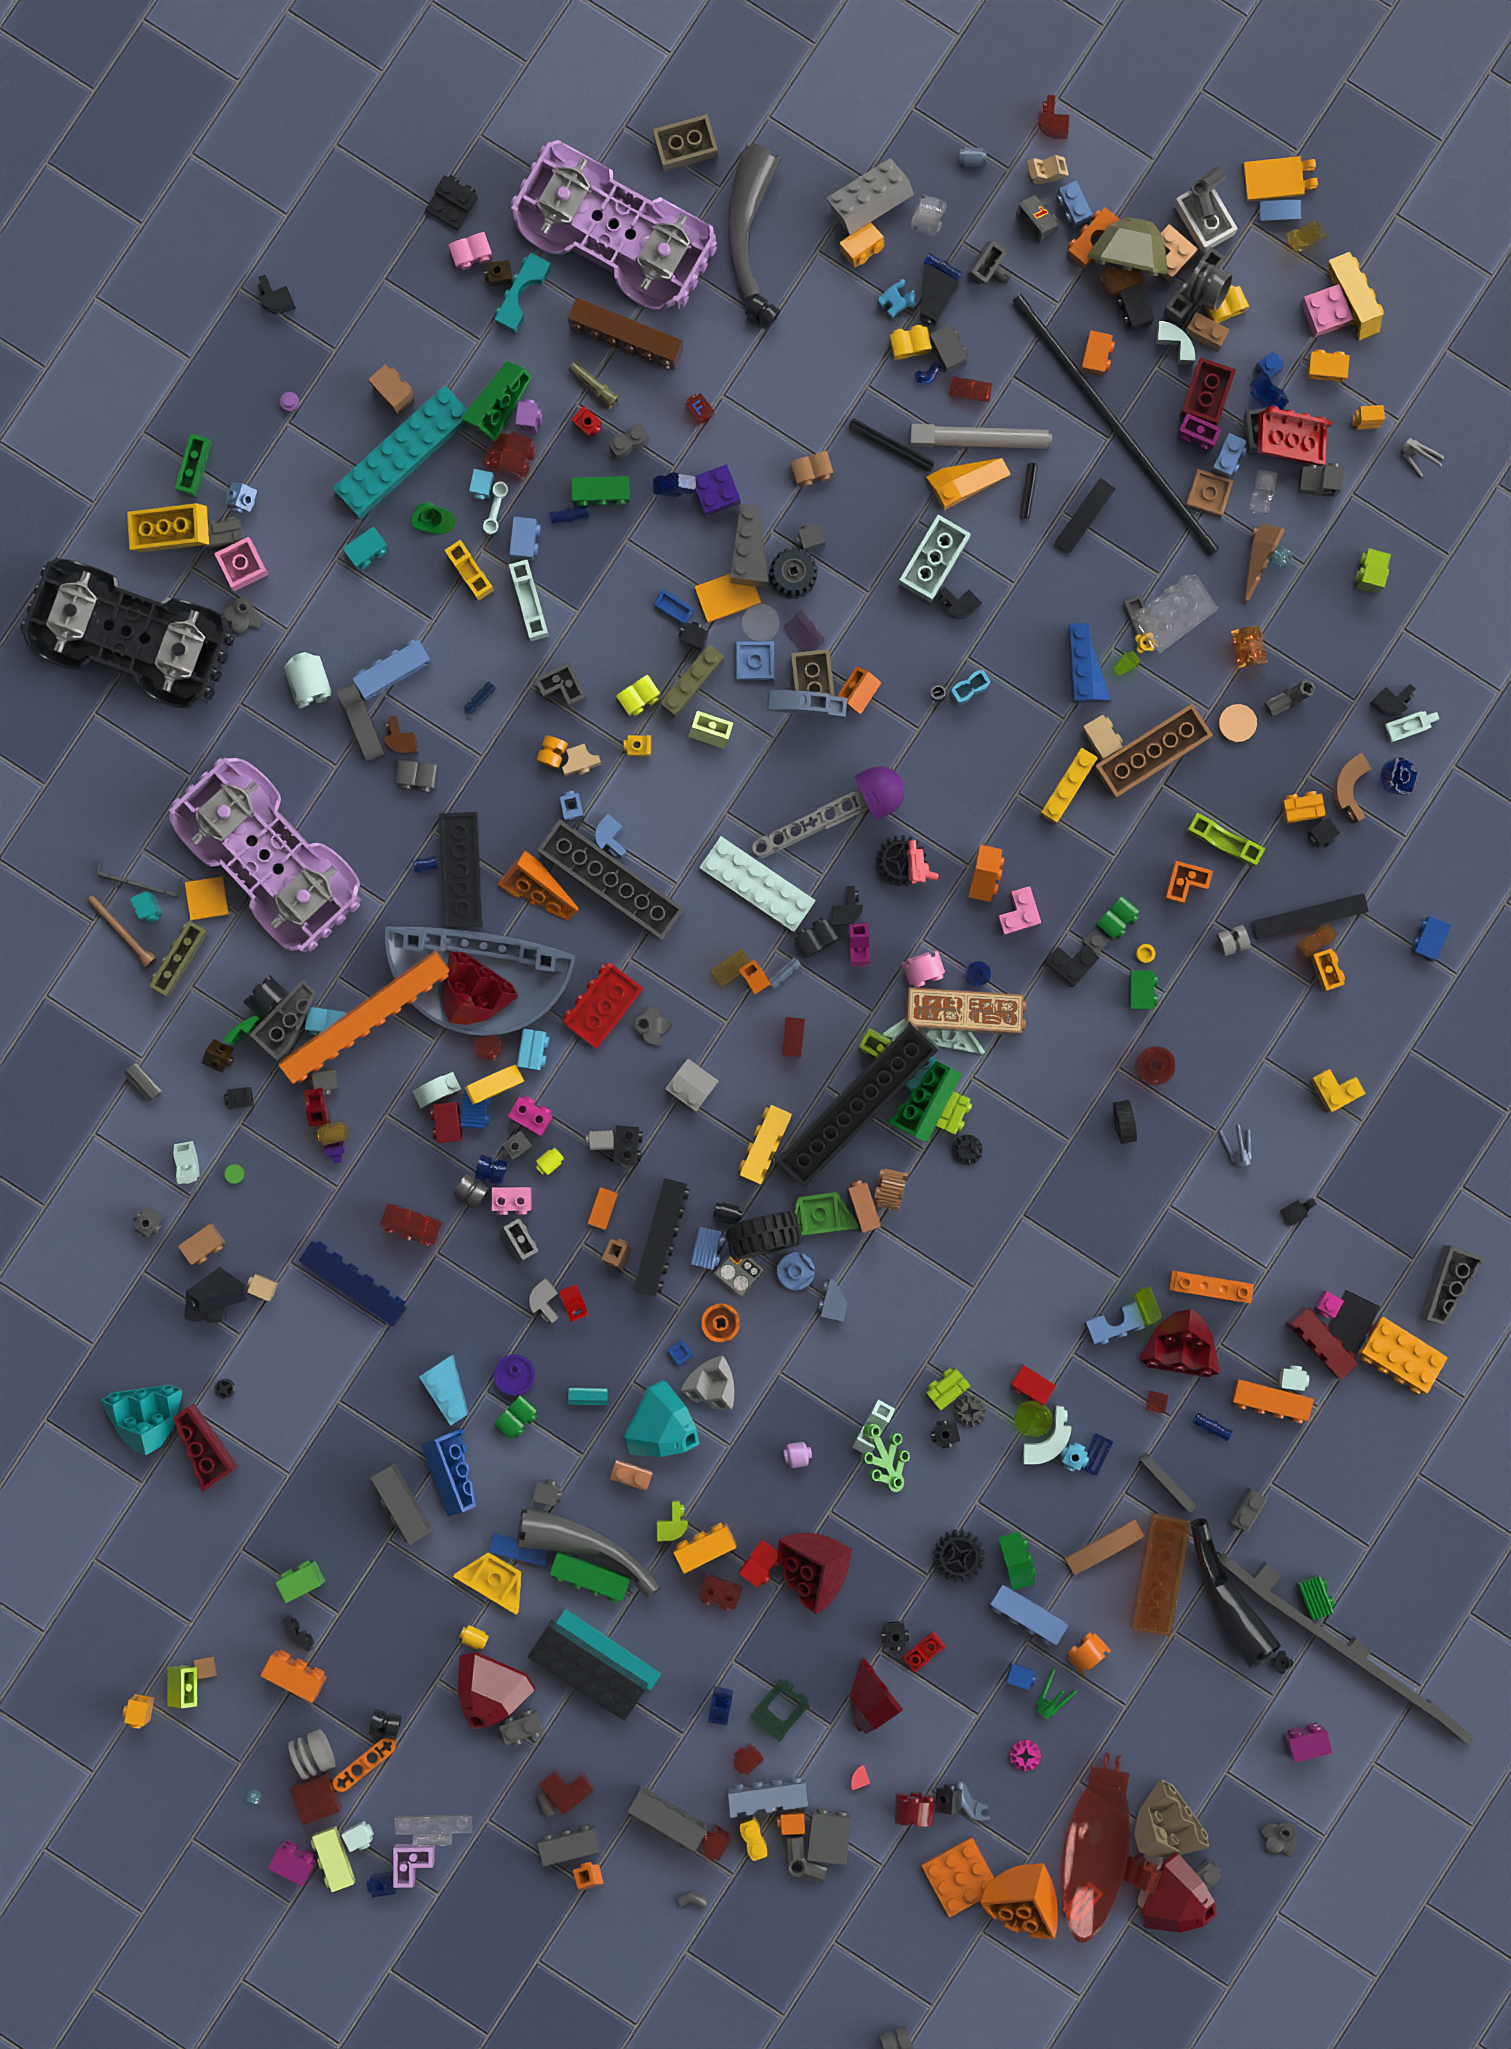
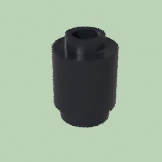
[713,1202,742,1224]

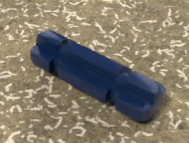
[464,681,496,714]

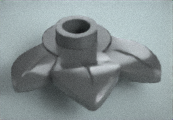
[223,597,261,635]
[633,1007,672,1045]
[1260,1822,1296,1856]

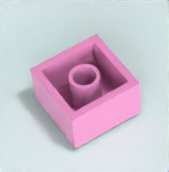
[1301,284,1353,338]
[214,537,269,591]

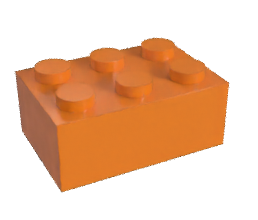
[260,1649,328,1703]

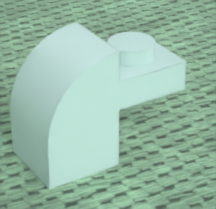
[412,1072,461,1108]
[173,1141,200,1184]

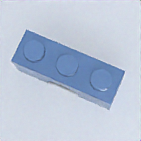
[1084,1300,1148,1346]

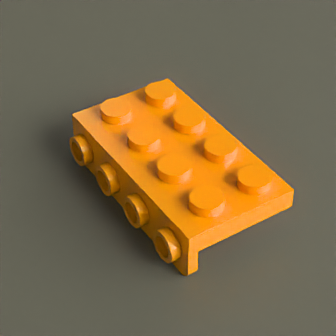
[1358,1317,1448,1395]

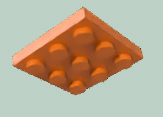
[921,1837,994,1917]

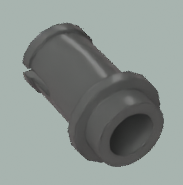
[536,1791,556,1818]

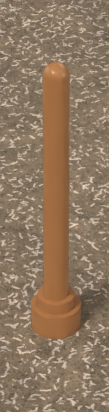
[88,896,157,968]

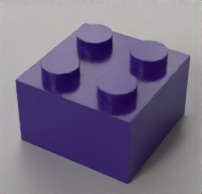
[691,464,741,517]

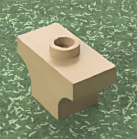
[562,744,602,777]

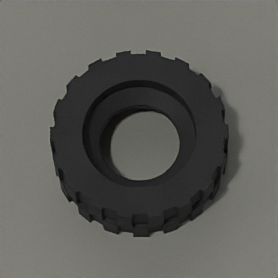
[1113,1100,1137,1144]

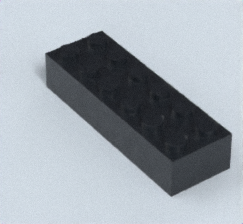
[633,1178,690,1296]
[528,1620,648,1721]

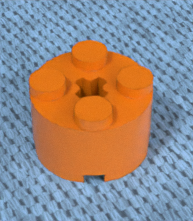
[701,1303,740,1342]
[1066,1632,1111,1676]

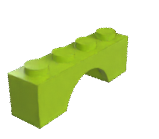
[1186,813,1265,867]

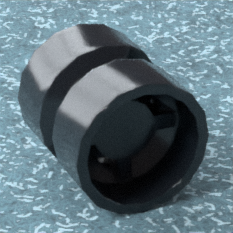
[745,294,781,330]
[369,1709,402,1740]

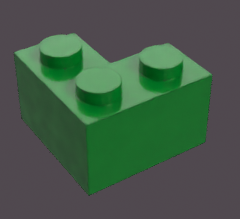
[998,1531,1037,1590]

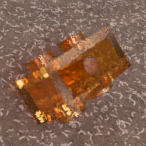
[1231,626,1267,669]

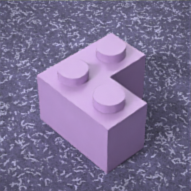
[393,1843,435,1888]

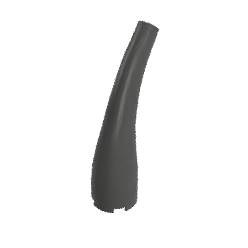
[729,142,781,300]
[517,1508,661,1599]

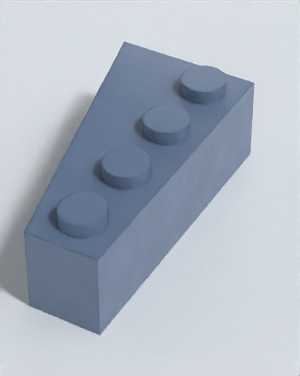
[728,1777,808,1818]

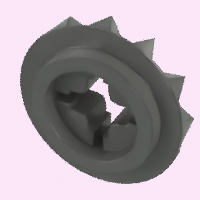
[955,1396,985,1427]

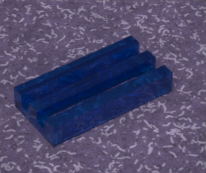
[1081,1433,1113,1476]

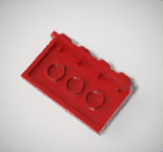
[1258,406,1332,466]
[562,962,644,1049]

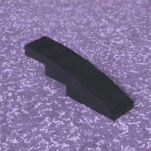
[1054,478,1116,553]

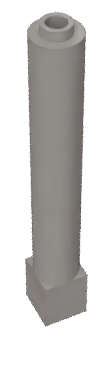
[910,424,1052,449]

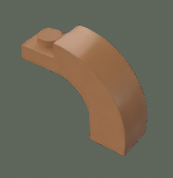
[1334,753,1372,823]

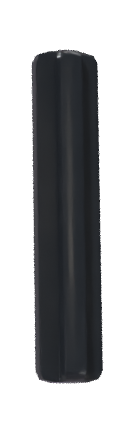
[1019,462,1038,519]

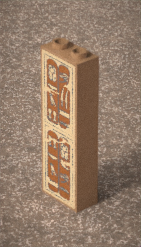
[905,988,1026,1035]

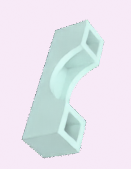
[509,560,549,641]

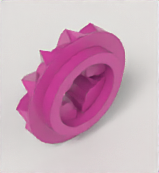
[1010,1740,1041,1772]

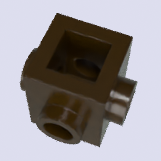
[202,1039,234,1073]

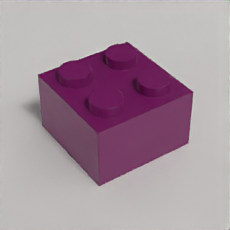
[1283,1723,1333,1763]
[268,1840,318,1887]

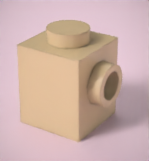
[247,1274,279,1301]

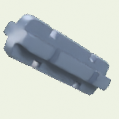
[768,958,801,989]

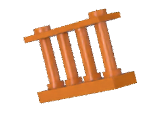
[1169,1271,1254,1304]

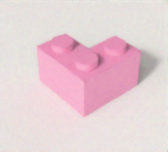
[997,886,1041,936]

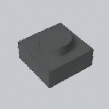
[1083,927,1110,954]

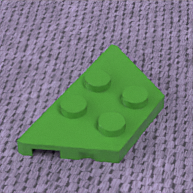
[794,1192,860,1236]

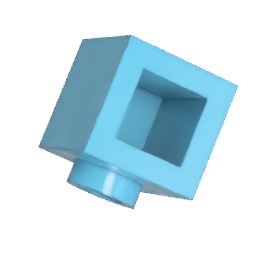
[469,469,494,500]

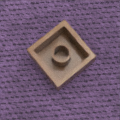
[368,364,415,416]

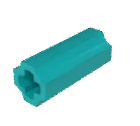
[568,1387,608,1405]

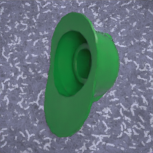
[411,502,456,534]

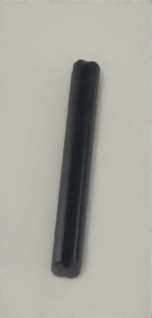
[849,418,935,472]

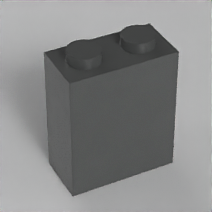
[807,1808,851,1865]

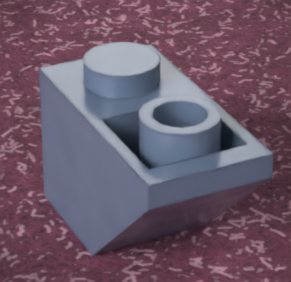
[818,1279,848,1322]

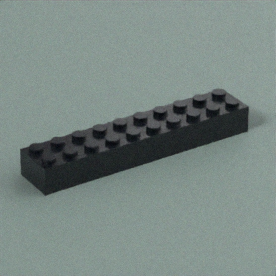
[777,1021,939,1188]

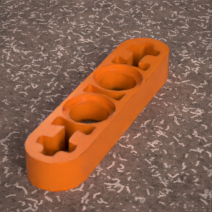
[333,1737,396,1792]

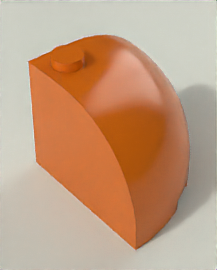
[981,1863,1058,1939]

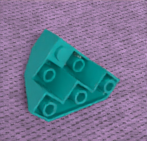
[623,1379,700,1457]
[100,1385,182,1455]

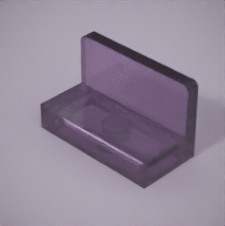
[784,610,825,652]

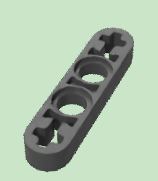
[1139,1452,1197,1513]

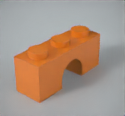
[1067,207,1120,269]

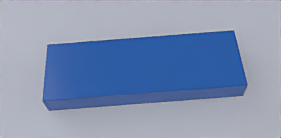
[489,1533,549,1567]

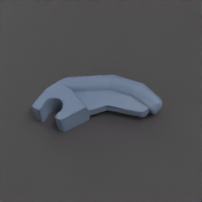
[956,1781,990,1821]

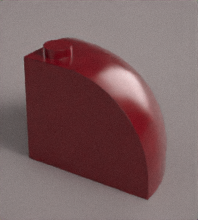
[778,1533,852,1614]

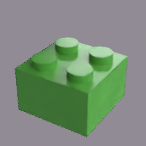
[275,1560,325,1603]

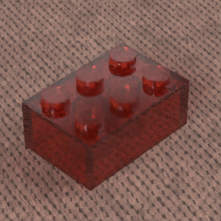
[380,1203,446,1247]

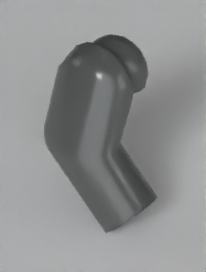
[677,1891,707,1908]

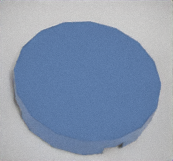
[777,1252,815,1290]

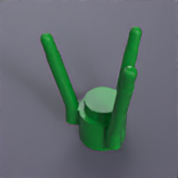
[1036,1668,1077,1719]

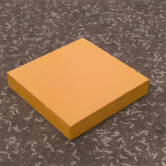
[185,876,229,921]

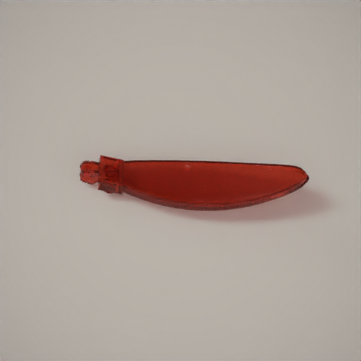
[1062,1753,1130,1943]

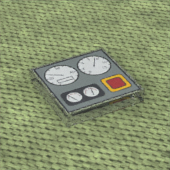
[713,1254,766,1298]

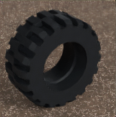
[725,1211,802,1260]

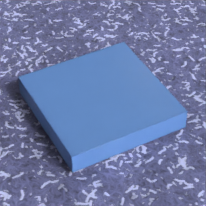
[736,641,775,680]

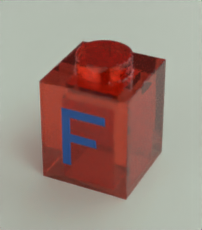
[685,393,714,426]

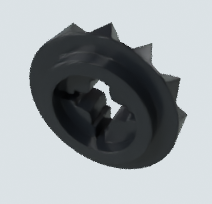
[952,1135,983,1165]

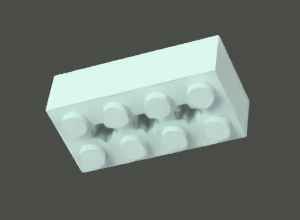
[898,515,971,603]

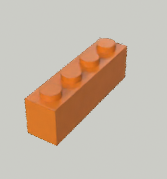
[1231,1379,1314,1424]

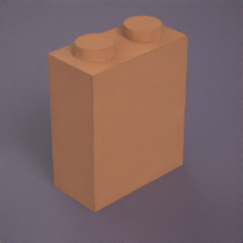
[847,1180,881,1233]

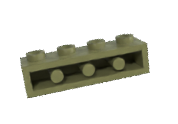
[149,920,209,997]

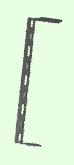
[96,859,183,898]

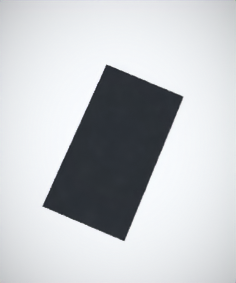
[1314,1290,1380,1357]

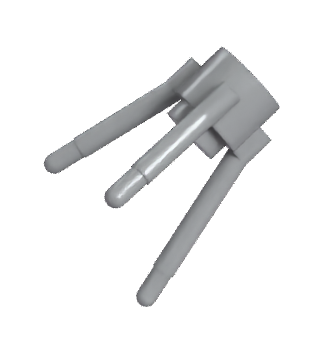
[1401,438,1444,477]

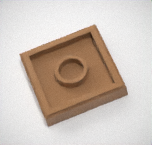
[1185,469,1234,517]

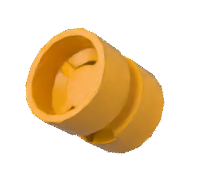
[536,735,568,769]

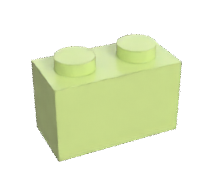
[688,711,733,749]

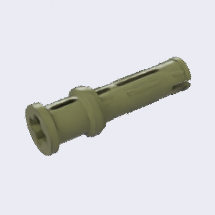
[568,361,620,409]

